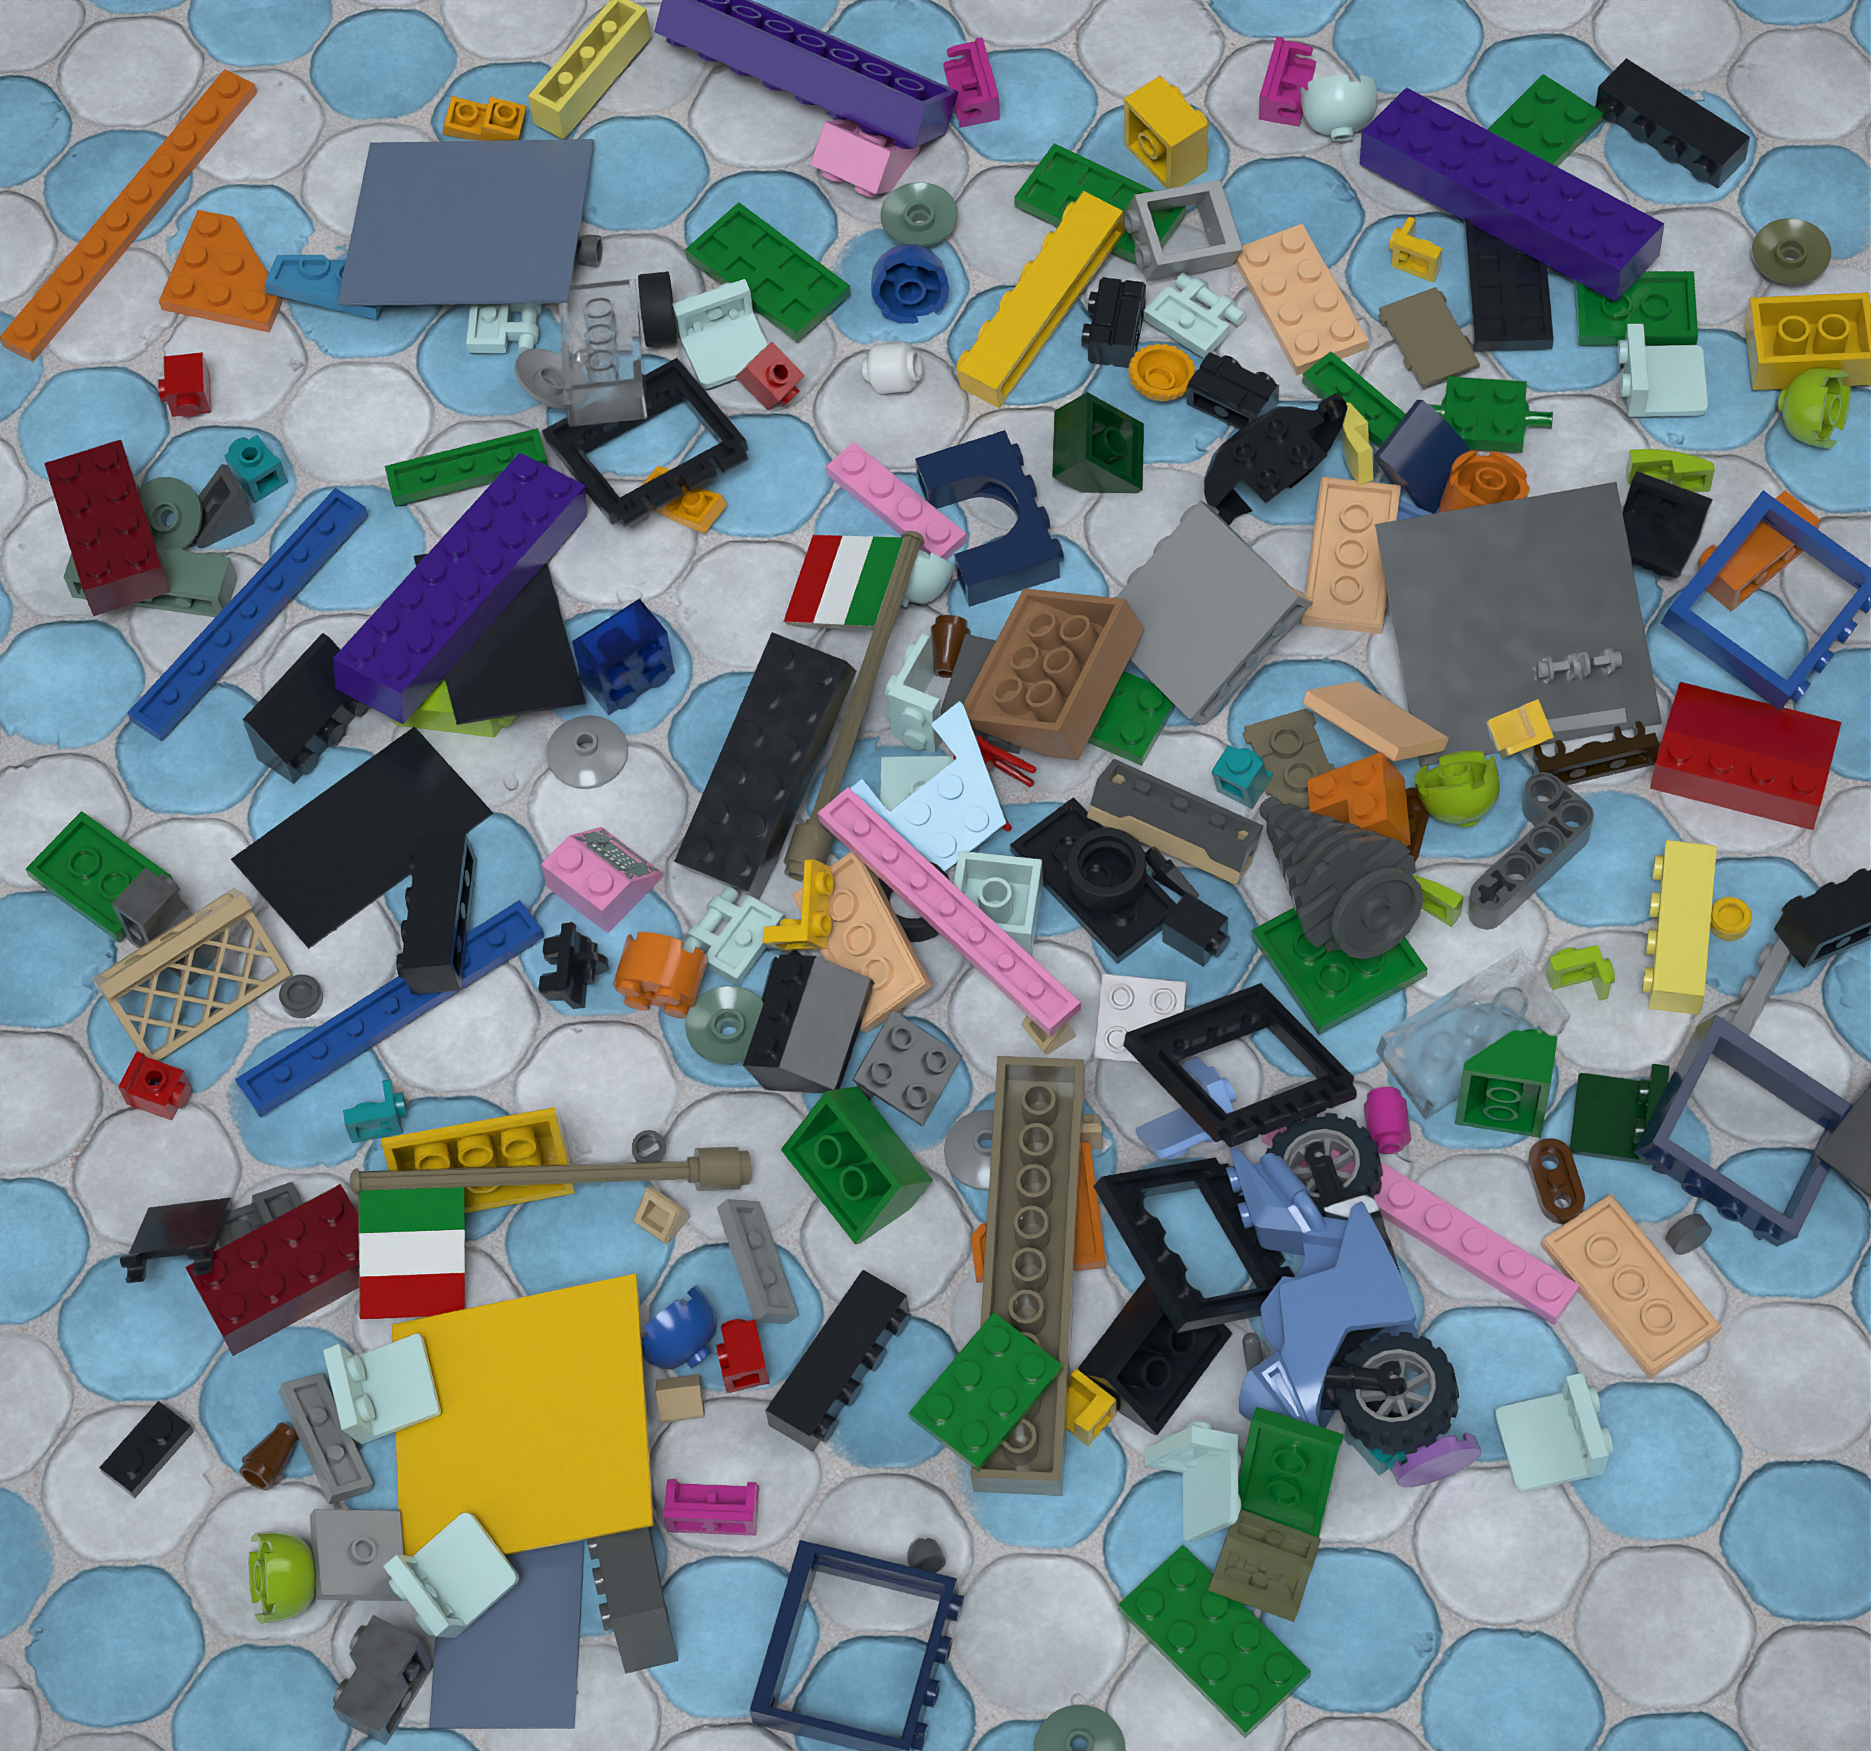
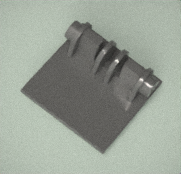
[852,1010,962,1126]

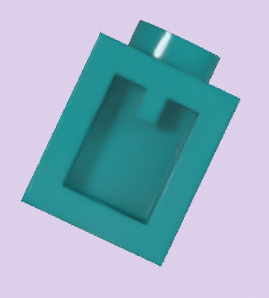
[343,1079,407,1143]

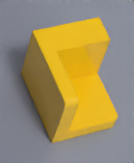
[1487,699,1554,759]
[1066,1369,1117,1447]

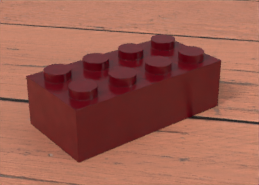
[44,439,171,616]
[185,1184,359,1356]

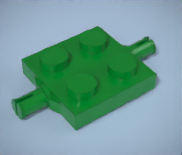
[1428,376,1553,453]

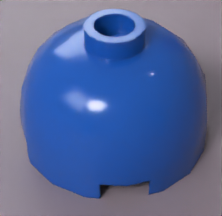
[871,244,949,324]
[642,1285,718,1370]

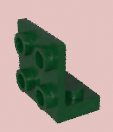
[1569,1064,1670,1165]

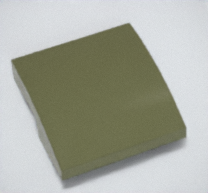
[1208,1509,1321,1622]

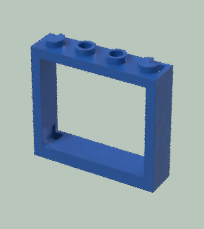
[1661,490,1871,711]

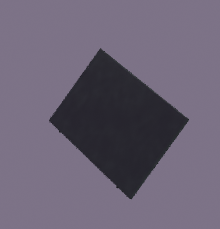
[414,554,586,725]
[231,726,493,949]

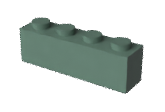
[64,547,237,617]

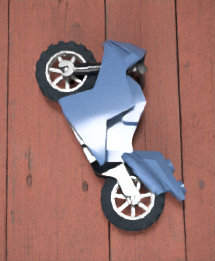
[1226,1113,1459,1455]

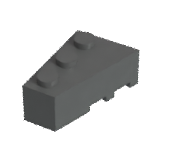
[586,1527,678,1674]

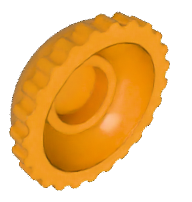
[1128,343,1196,402]

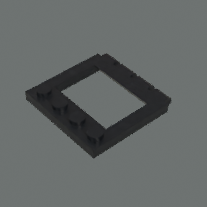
[542,358,748,528]
[1123,983,1357,1148]
[1093,1157,1295,1333]

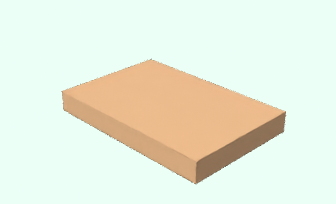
[1303,681,1449,762]

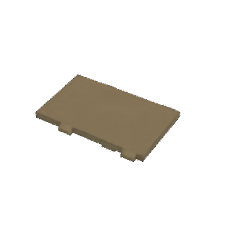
[1378,287,1480,388]
[1243,708,1335,810]

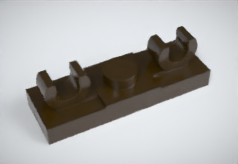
[1533,721,1660,785]

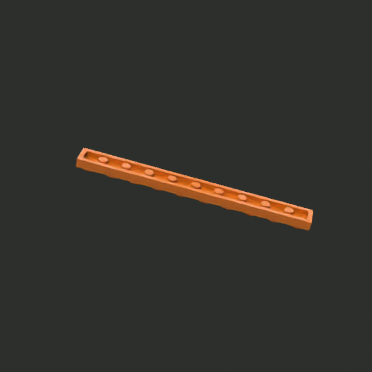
[0,69,257,362]

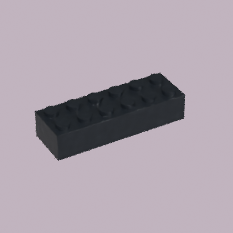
[674,632,857,899]

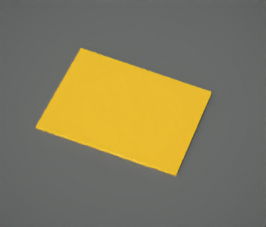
[391,1273,654,1556]

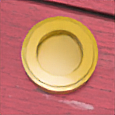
[1710,897,1752,941]

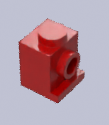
[118,1051,191,1121]
[716,1319,770,1393]

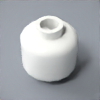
[862,341,923,394]

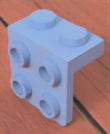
[1135,1057,1236,1159]

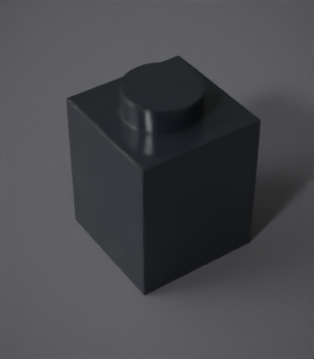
[1162,892,1230,967]

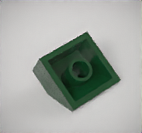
[1052,392,1144,493]

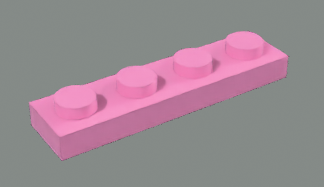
[826,442,967,560]

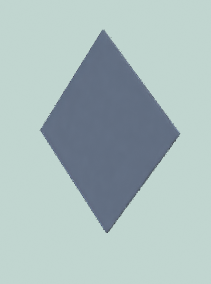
[337,139,594,306]

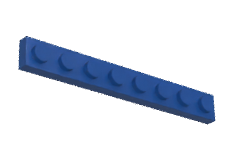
[127,488,368,741]
[235,900,544,1117]

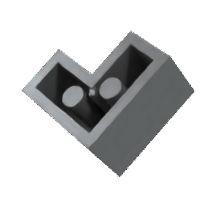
[112,868,220,986]
[332,1615,433,1745]

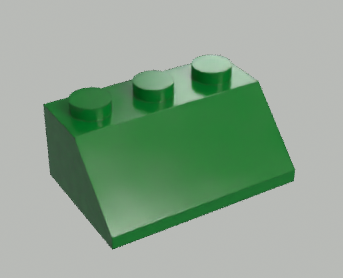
[1455,1029,1558,1138]
[781,1086,933,1245]

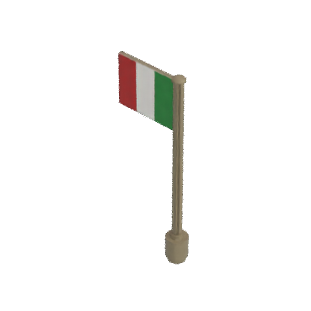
[783,531,925,882]
[350,1147,751,1319]

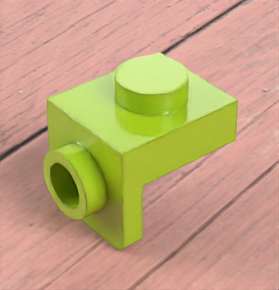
[1546,945,1615,1001]

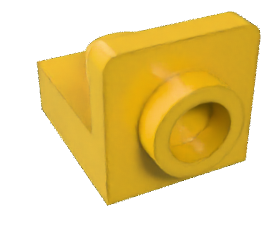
[1388,216,1443,283]

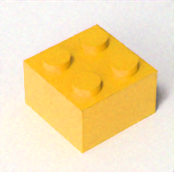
[1124,75,1209,189]

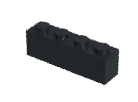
[1595,58,1750,189]
[396,833,477,995]
[1774,868,1871,968]
[765,1270,911,1452]

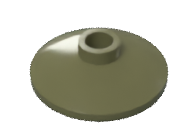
[1752,218,1831,285]

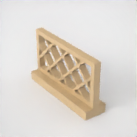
[92,888,291,1061]

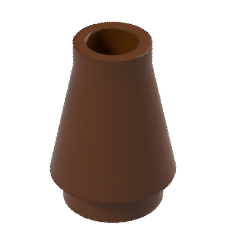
[930,615,971,678]
[239,1423,299,1491]

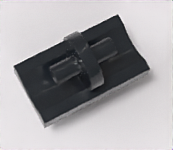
[538,922,609,1009]

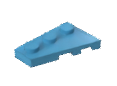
[265,255,382,320]

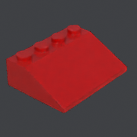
[1650,682,1842,830]

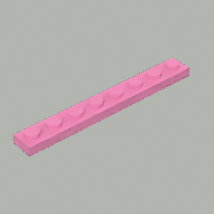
[817,787,1081,1037]
[1262,1119,1580,1325]

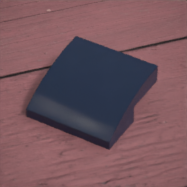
[1373,399,1471,514]

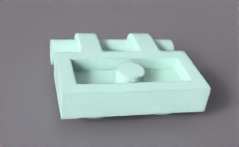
[1144,273,1246,359]
[466,303,542,354]
[682,886,784,986]

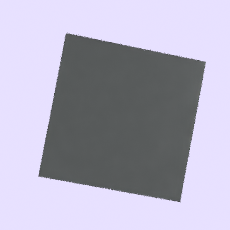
[1375,482,1662,767]

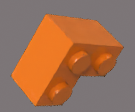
[1307,752,1411,846]

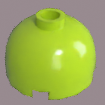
[1778,367,1851,449]
[1415,750,1500,827]
[248,1531,316,1624]

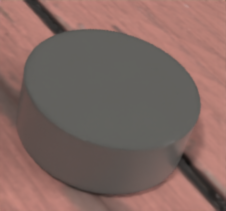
[279,974,323,1018]
[1666,1214,1712,1255]

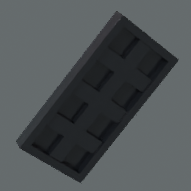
[1463,217,1554,351]

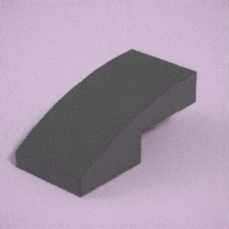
[218,1181,303,1248]

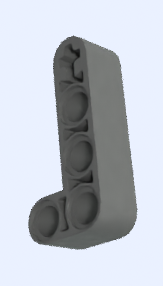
[1467,772,1594,930]

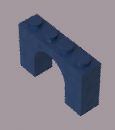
[915,430,1064,607]

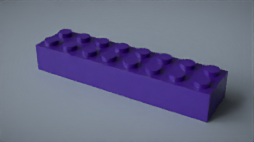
[654,0,959,149]
[1359,87,1665,302]
[333,453,587,724]

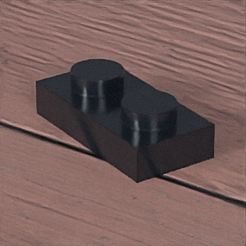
[99,1401,194,1498]

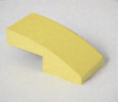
[1342,402,1373,485]

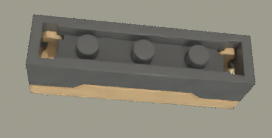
[1087,759,1264,885]

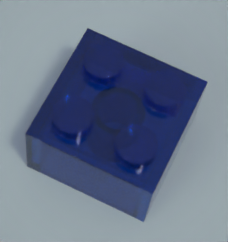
[572,598,675,716]

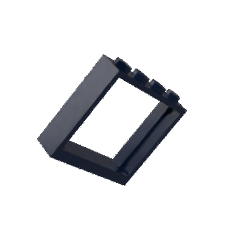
[1633,1015,1854,1247]
[749,1540,964,1751]

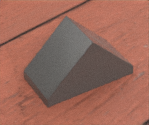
[194,464,255,548]

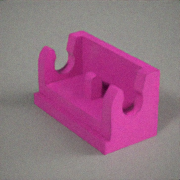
[943,37,1000,128]
[1259,37,1316,127]
[663,1479,760,1536]

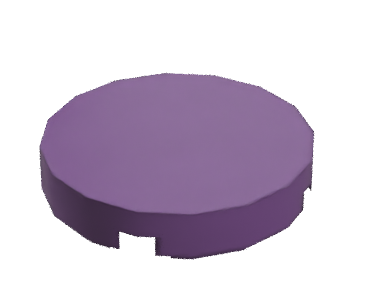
[1392,1433,1482,1487]

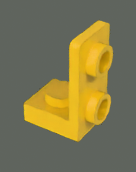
[763,859,834,952]

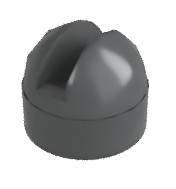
[575,234,603,266]
[632,1130,666,1162]
[907,1538,946,1573]

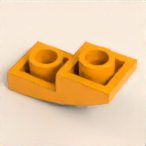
[442,96,527,141]
[641,465,727,534]

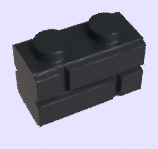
[1081,277,1146,368]
[1187,352,1279,430]

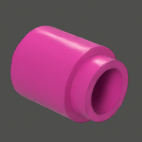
[1364,1087,1411,1154]

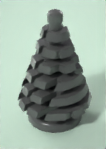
[1259,797,1423,959]

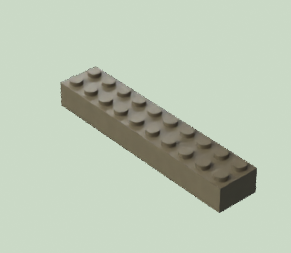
[971,1056,1085,1496]

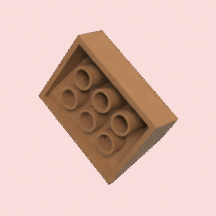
[963,588,1144,761]

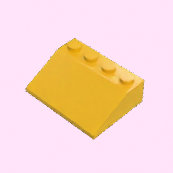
[381,1107,575,1213]

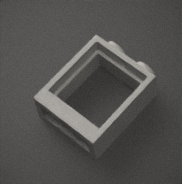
[1123,180,1243,281]

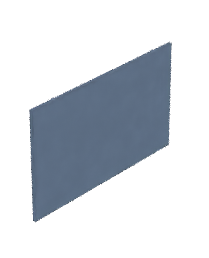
[429,1540,585,1729]

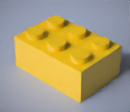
[1744,292,1871,390]

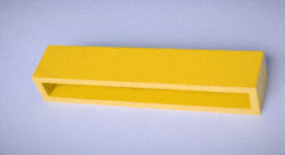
[956,191,1125,409]

